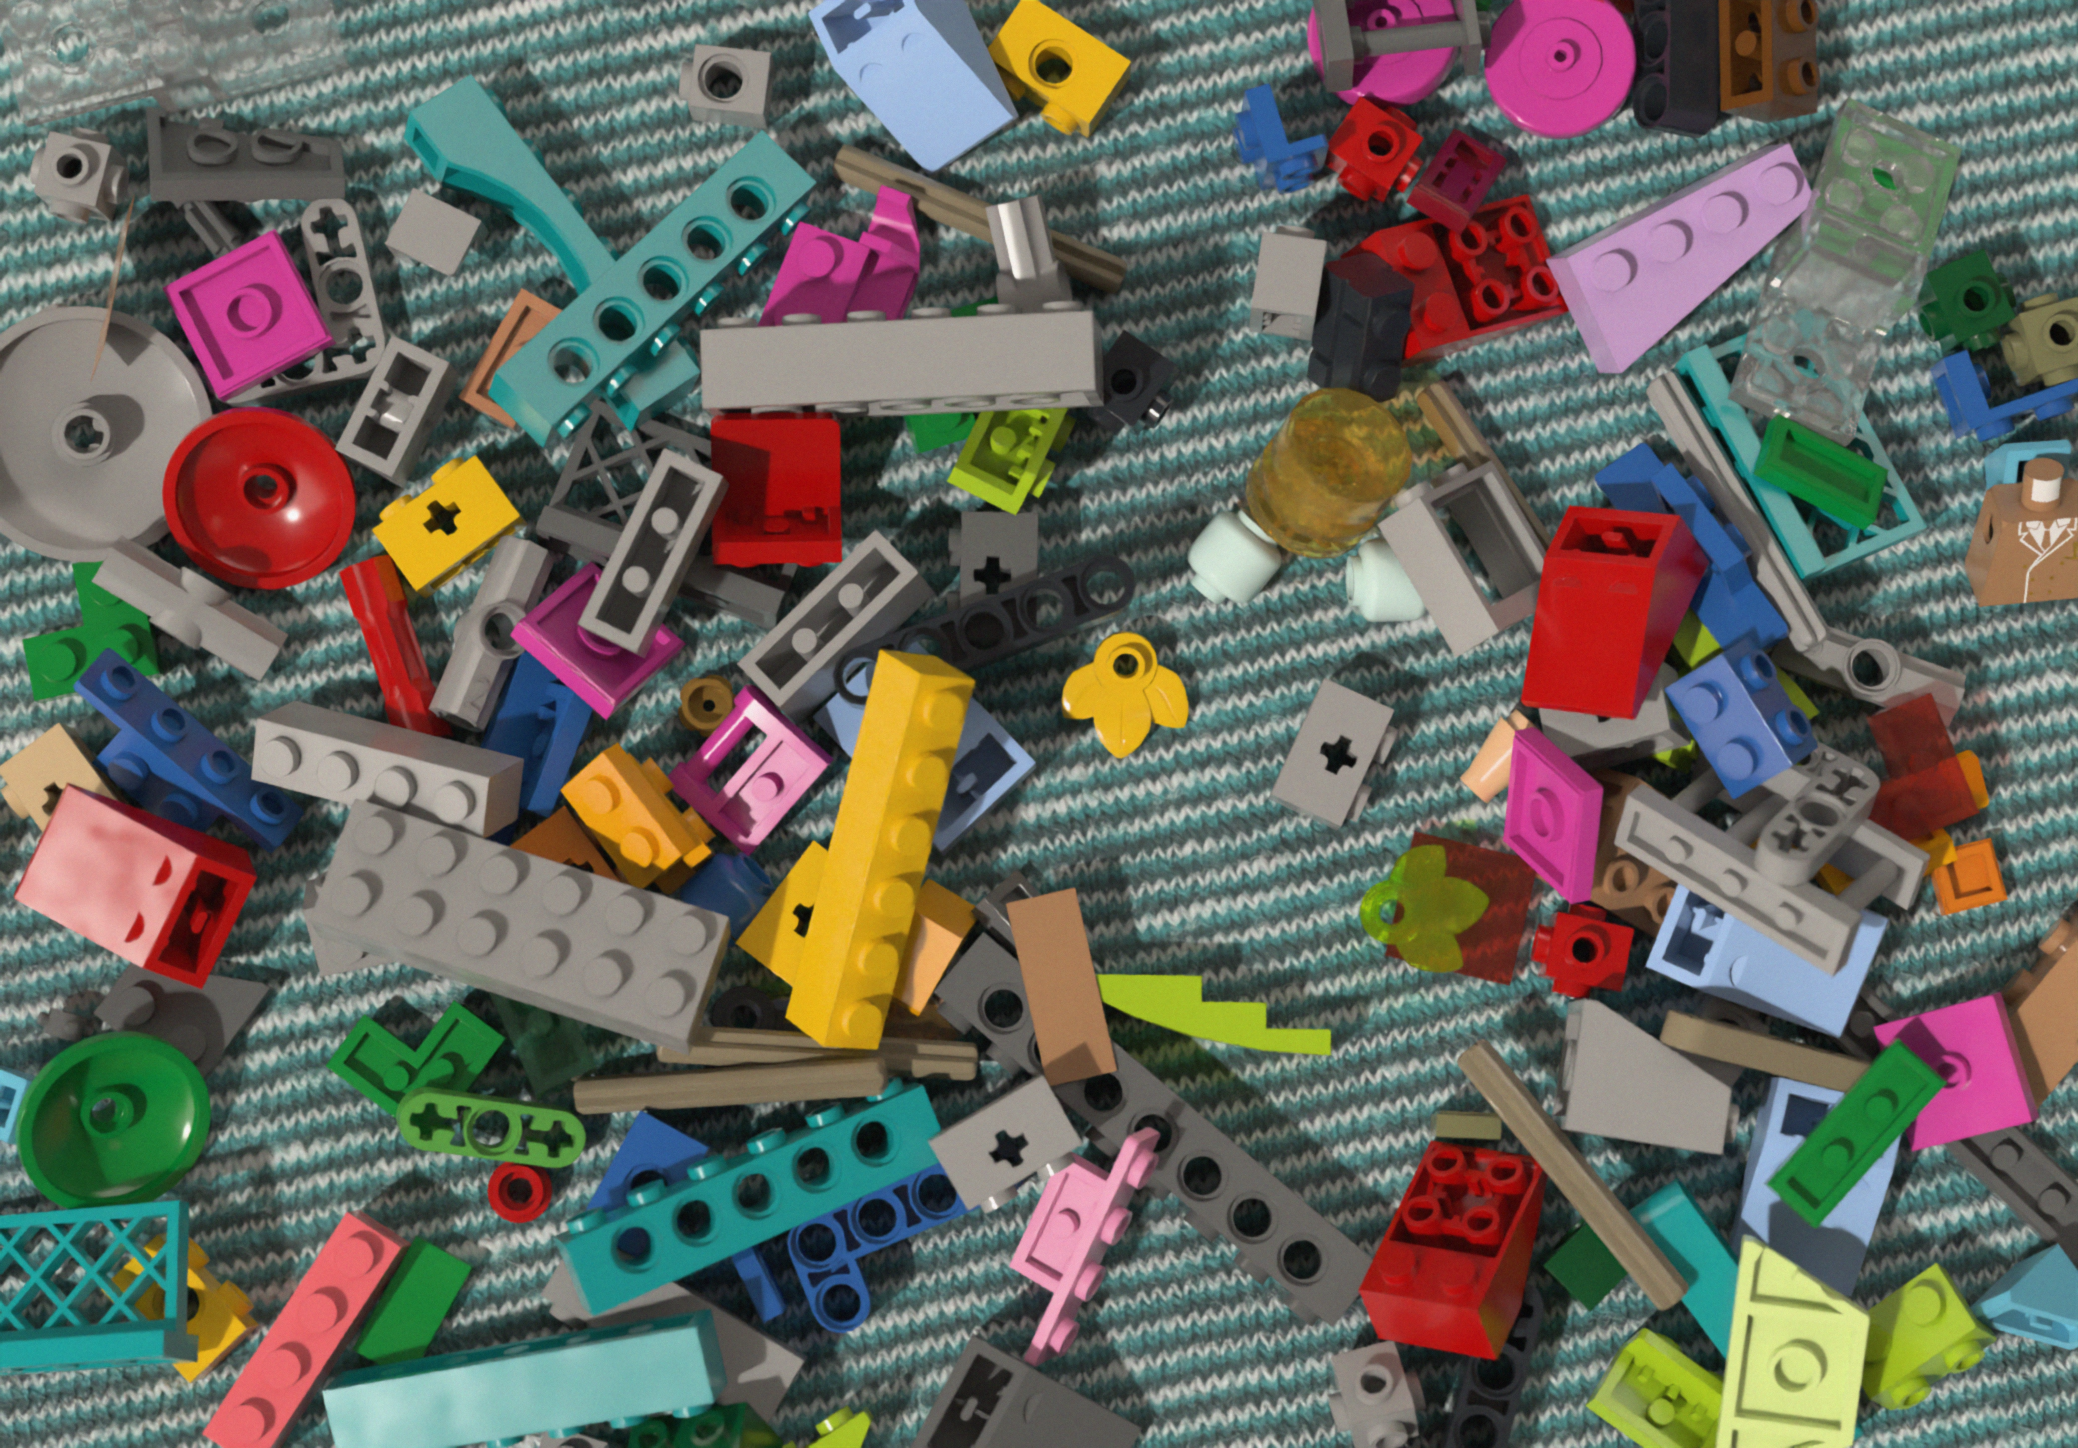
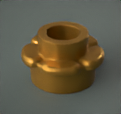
[678,675,736,737]

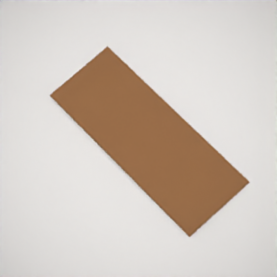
[90,194,135,382]
[1006,888,1117,1086]

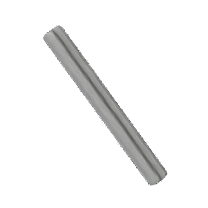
[1646,371,1830,652]

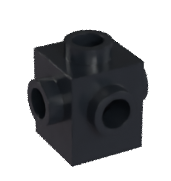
[1086,329,1181,437]

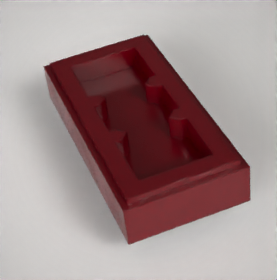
[1406,128,1508,235]

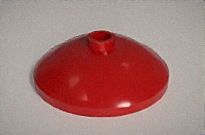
[162,406,357,589]

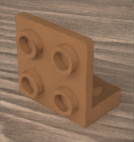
[1534,768,1720,940]

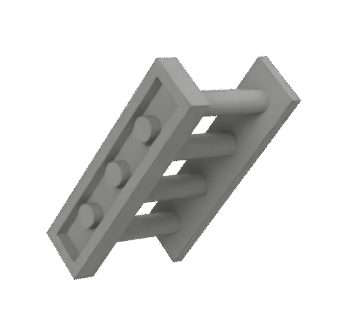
[1614,748,1930,977]

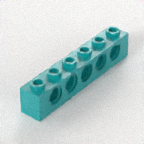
[488,130,817,448]
[554,1076,941,1317]

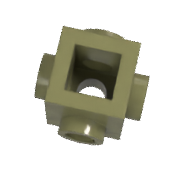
[2002,292,2078,389]

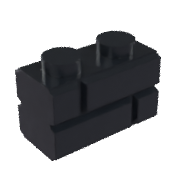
[1307,252,1415,409]

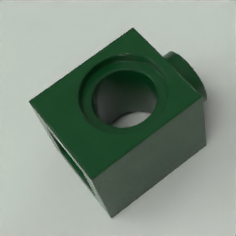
[1537,1217,1628,1312]

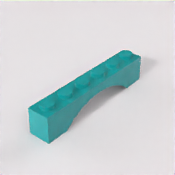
[403,74,701,433]

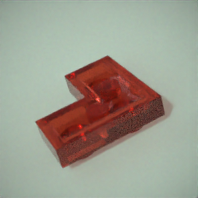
[1838,692,1979,842]

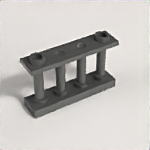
[1312,0,1491,93]

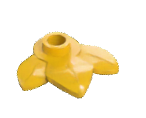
[1062,631,1188,759]

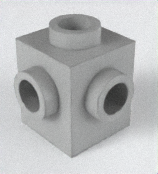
[30,127,129,224]
[1327,1341,1426,1448]

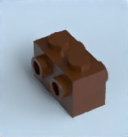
[1719,0,1820,123]

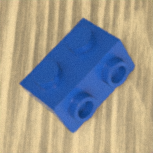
[1232,83,1329,194]
[1664,637,1818,800]

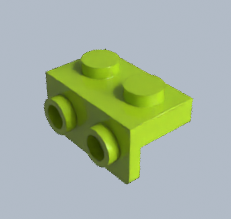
[947,408,1076,515]
[1861,1263,1997,1410]
[1585,1328,1724,1448]

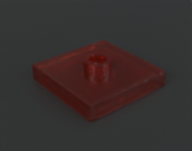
[1383,831,1536,986]

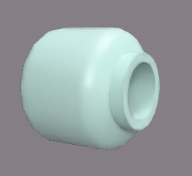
[1187,508,1281,605]
[1346,539,1427,622]

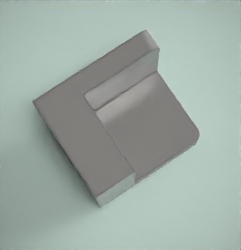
[385,187,489,277]

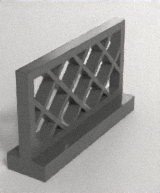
[535,400,800,630]

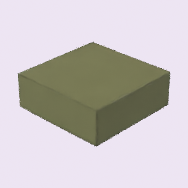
[1430,1111,1502,1140]

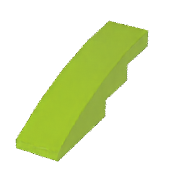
[1095,974,1331,1056]

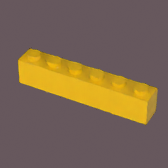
[786,649,975,1050]

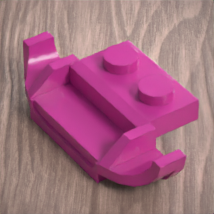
[757,185,921,420]

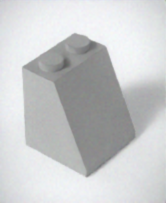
[1551,999,1739,1155]

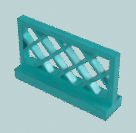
[1671,308,1927,588]
[0,1200,198,1376]

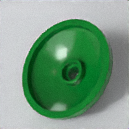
[15,1031,211,1210]

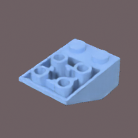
[808,0,1019,175]
[813,641,1036,856]
[1646,883,1890,1039]
[1729,1077,1901,1297]

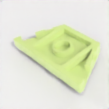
[1715,1235,1870,1448]

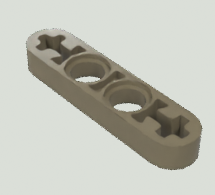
[1659,1009,1872,1092]

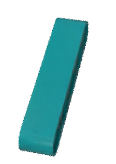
[1628,1178,1865,1441]

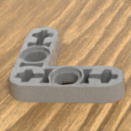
[206,199,389,408]
[1753,741,1880,886]

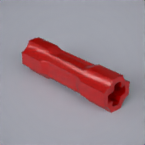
[339,555,454,739]

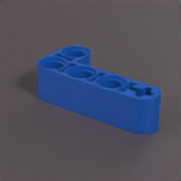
[787,1139,1025,1333]

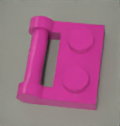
[667,684,834,856]

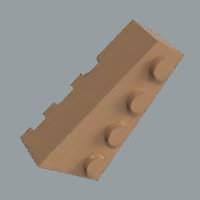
[2001,893,2078,1109]

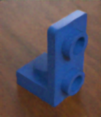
[1930,350,2078,443]

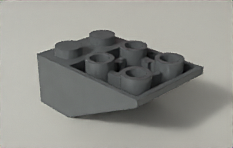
[910,1333,1142,1448]

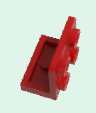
[711,412,842,567]

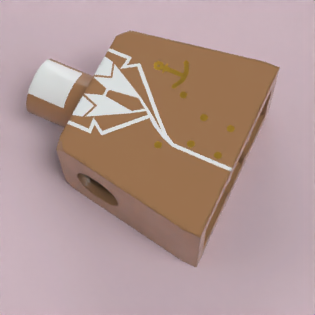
[1964,458,2078,607]

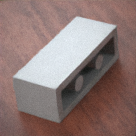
[578,448,730,658]
[737,530,935,725]

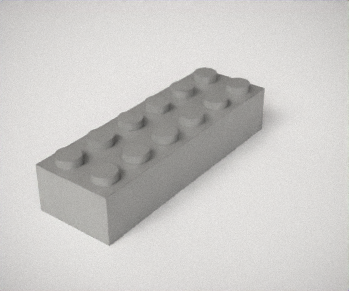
[700,301,1104,419]
[310,798,731,1056]

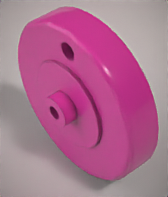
[1307,0,1459,110]
[1484,0,1637,140]

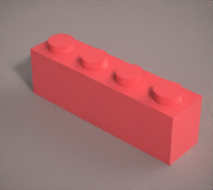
[202,1210,411,1448]

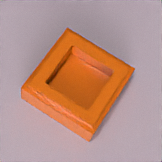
[1930,838,2008,916]

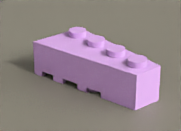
[1546,143,1816,373]

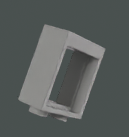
[1377,460,1546,657]

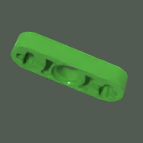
[396,1087,586,1168]

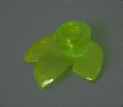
[1360,845,1489,973]

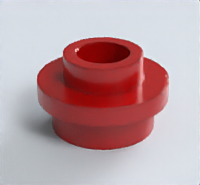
[487,1162,553,1223]

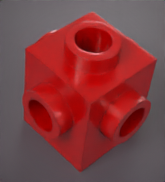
[1324,96,1425,203]
[1531,903,1634,999]

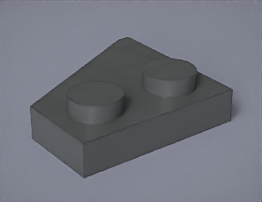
[93,962,274,1082]

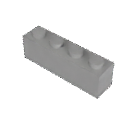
[251,701,524,839]
[541,1247,808,1424]

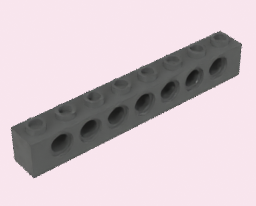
[933,932,1373,1327]

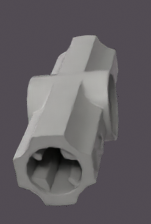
[985,194,1073,314]
[92,535,288,681]
[429,535,555,732]
[1766,626,1966,728]

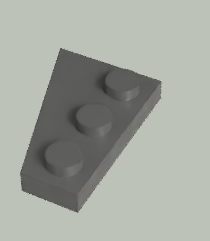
[146,106,345,204]

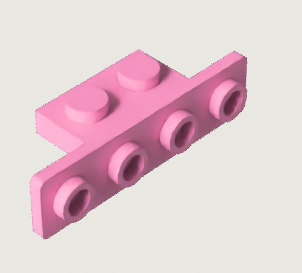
[1009,1127,1160,1367]

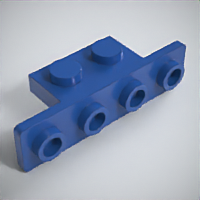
[1595,443,1789,652]
[73,648,304,853]
[480,650,594,847]

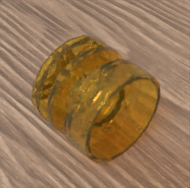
[1245,388,1412,559]

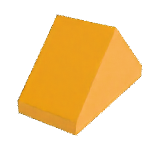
[891,878,978,1017]

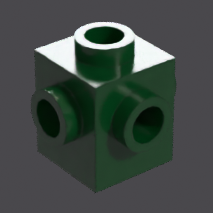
[1913,248,2016,356]

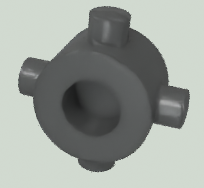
[37,1007,93,1042]

